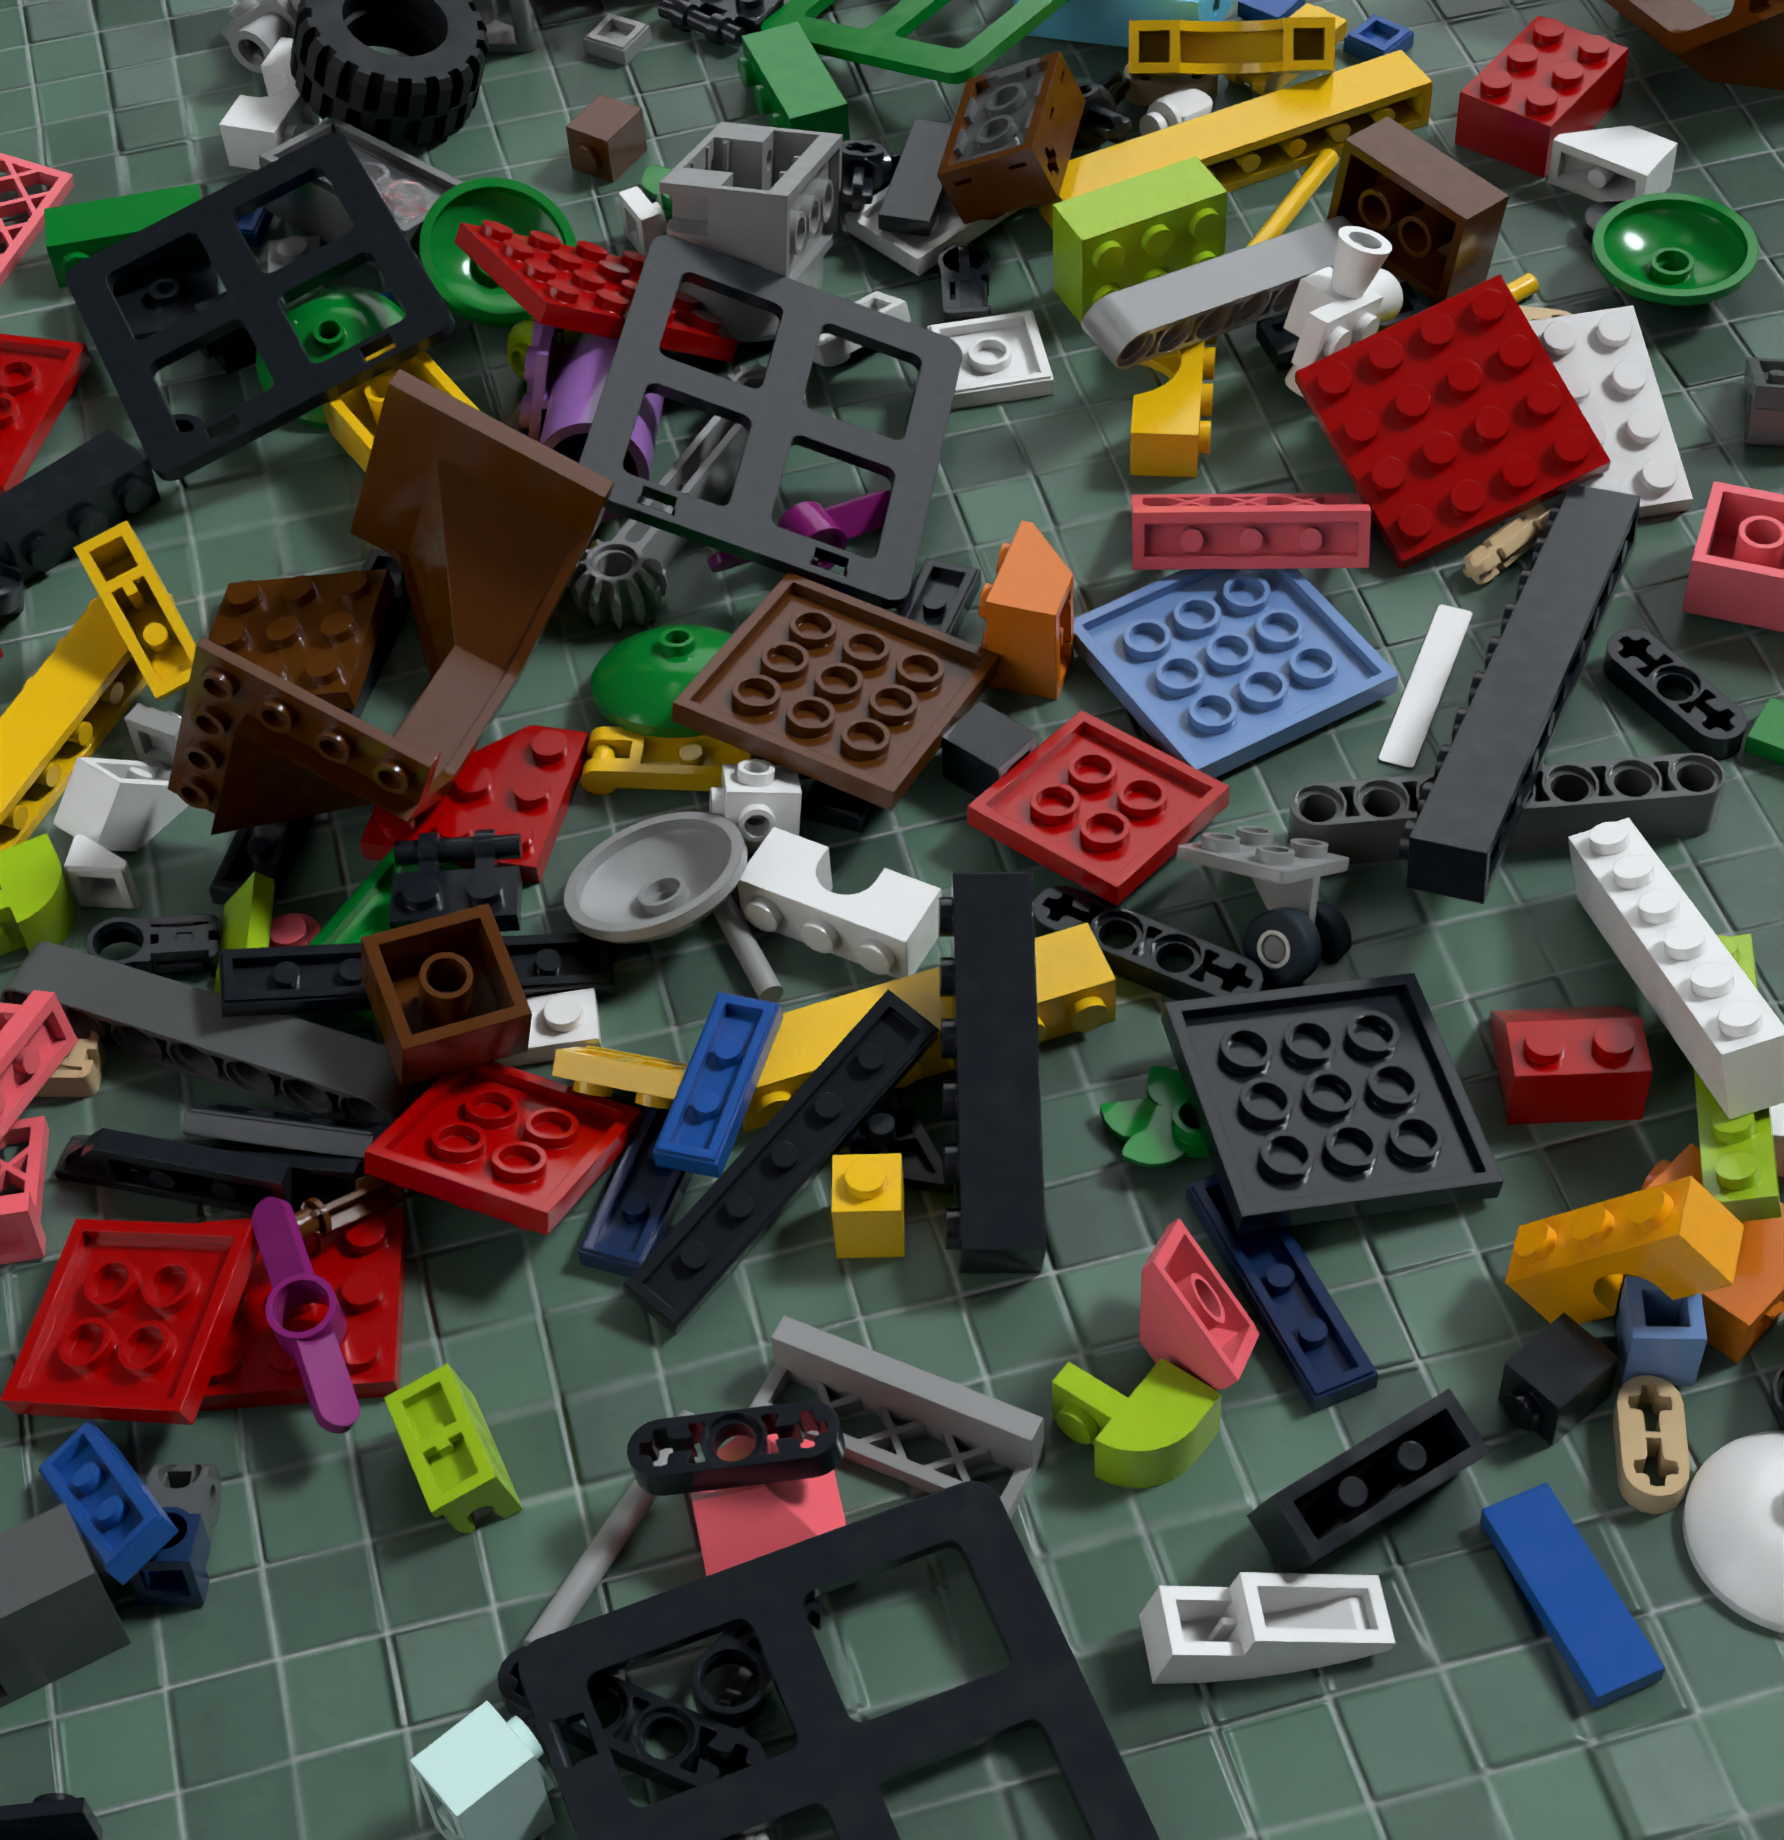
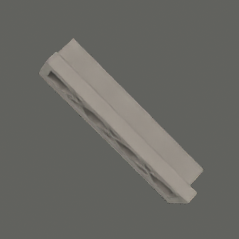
[749,1315,1045,1520]

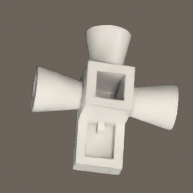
[1283,226,1403,397]

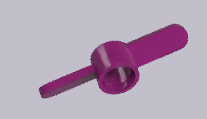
[707,489,890,573]
[252,1197,360,1434]

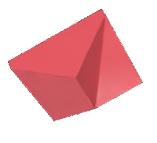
[1139,1218,1261,1391]
[690,1434,846,1577]

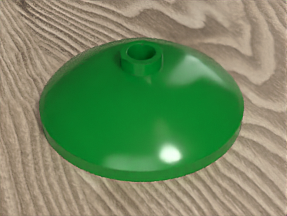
[418,177,577,327]
[1592,193,1759,307]
[256,286,405,429]
[591,624,733,738]

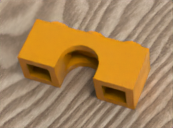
[1505,1176,1744,1324]

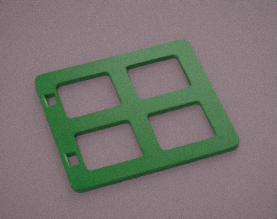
[761,0,1069,84]

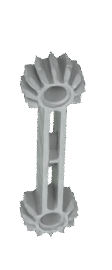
[569,360,807,630]

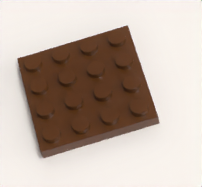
[672,572,1000,811]

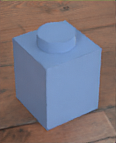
[1615,1276,1707,1386]

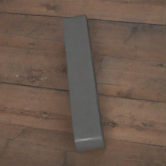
[1288,753,1725,864]
[1,942,418,1124]

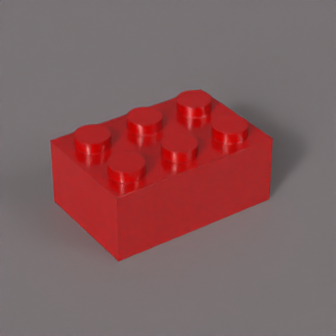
[1455,15,1629,178]

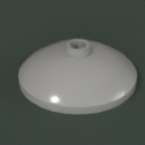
[564,811,748,944]

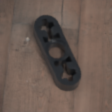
[1603,629,1747,760]
[627,1401,846,1496]

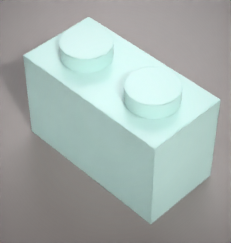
[410,1700,556,1840]

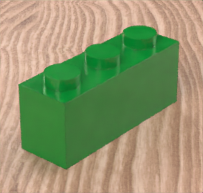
[737,21,850,142]
[44,184,209,288]

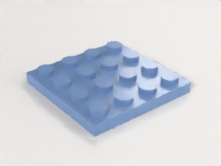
[1074,569,1399,778]

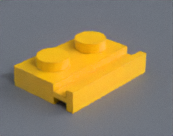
[552,1045,688,1109]

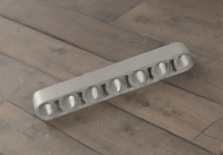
[1081,216,1354,369]

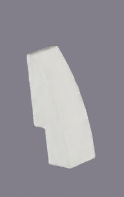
[1139,1572,1396,1684]

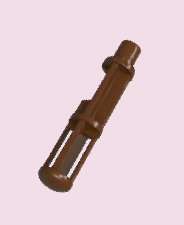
[294,1174,420,1239]

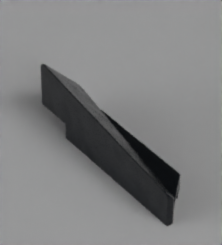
[54,1128,367,1214]

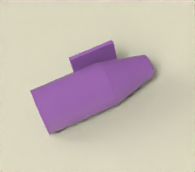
[519,320,664,522]

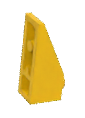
[74,520,196,702]

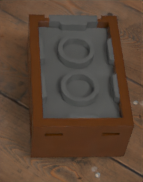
[937,51,1086,224]

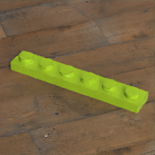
[1694,933,1782,1222]

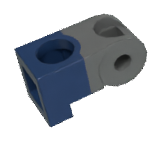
[130,1464,221,1605]

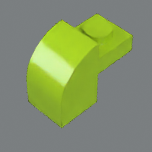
[0,833,77,957]
[1052,1357,1222,1488]

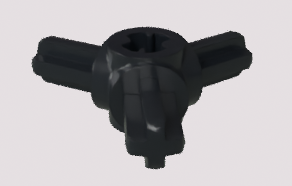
[1072,70,1132,150]
[841,140,903,213]

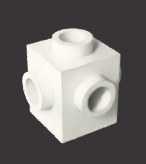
[709,759,802,853]

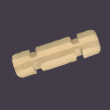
[1462,503,1551,585]

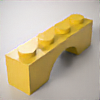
[1128,17,1335,76]
[1130,336,1217,478]

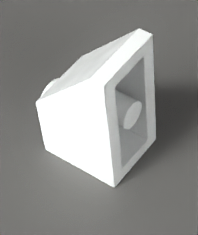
[1548,125,1678,202]
[53,757,190,851]

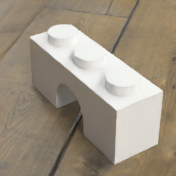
[219,37,323,170]
[737,827,942,979]

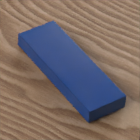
[653,992,783,1178]
[38,1419,179,1585]
[1480,1482,1665,1709]

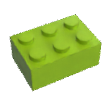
[1053,156,1227,324]

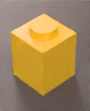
[831,1153,905,1259]

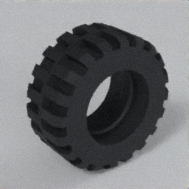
[290,0,489,147]

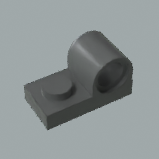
[1744,357,1784,447]

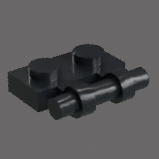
[658,0,784,47]
[389,829,523,932]

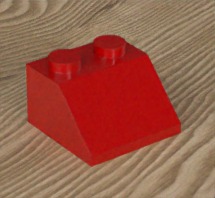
[1489,1005,1653,1125]

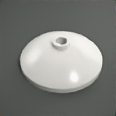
[1683,1430,1784,1633]

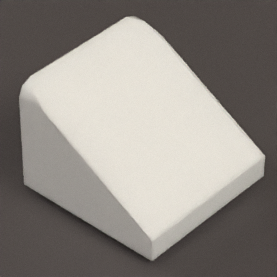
[64,834,141,909]

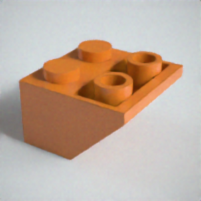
[978,520,1074,700]

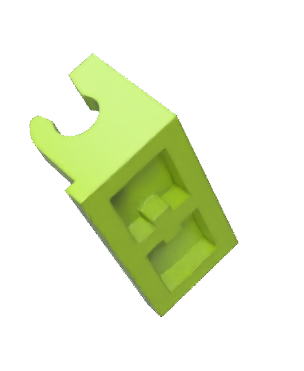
[384,1363,523,1533]

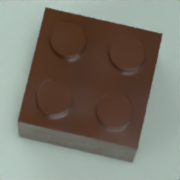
[360,903,532,1087]

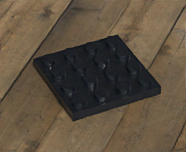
[1161,973,1504,1233]

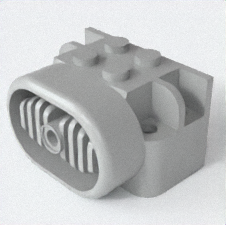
[659,122,843,342]

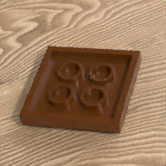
[183,568,395,710]

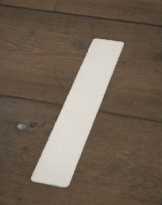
[1379,605,1473,768]

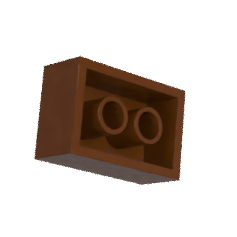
[1327,116,1509,304]

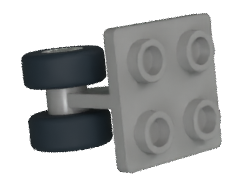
[1176,826,1352,987]

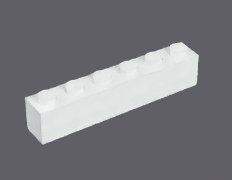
[1568,817,1784,1120]

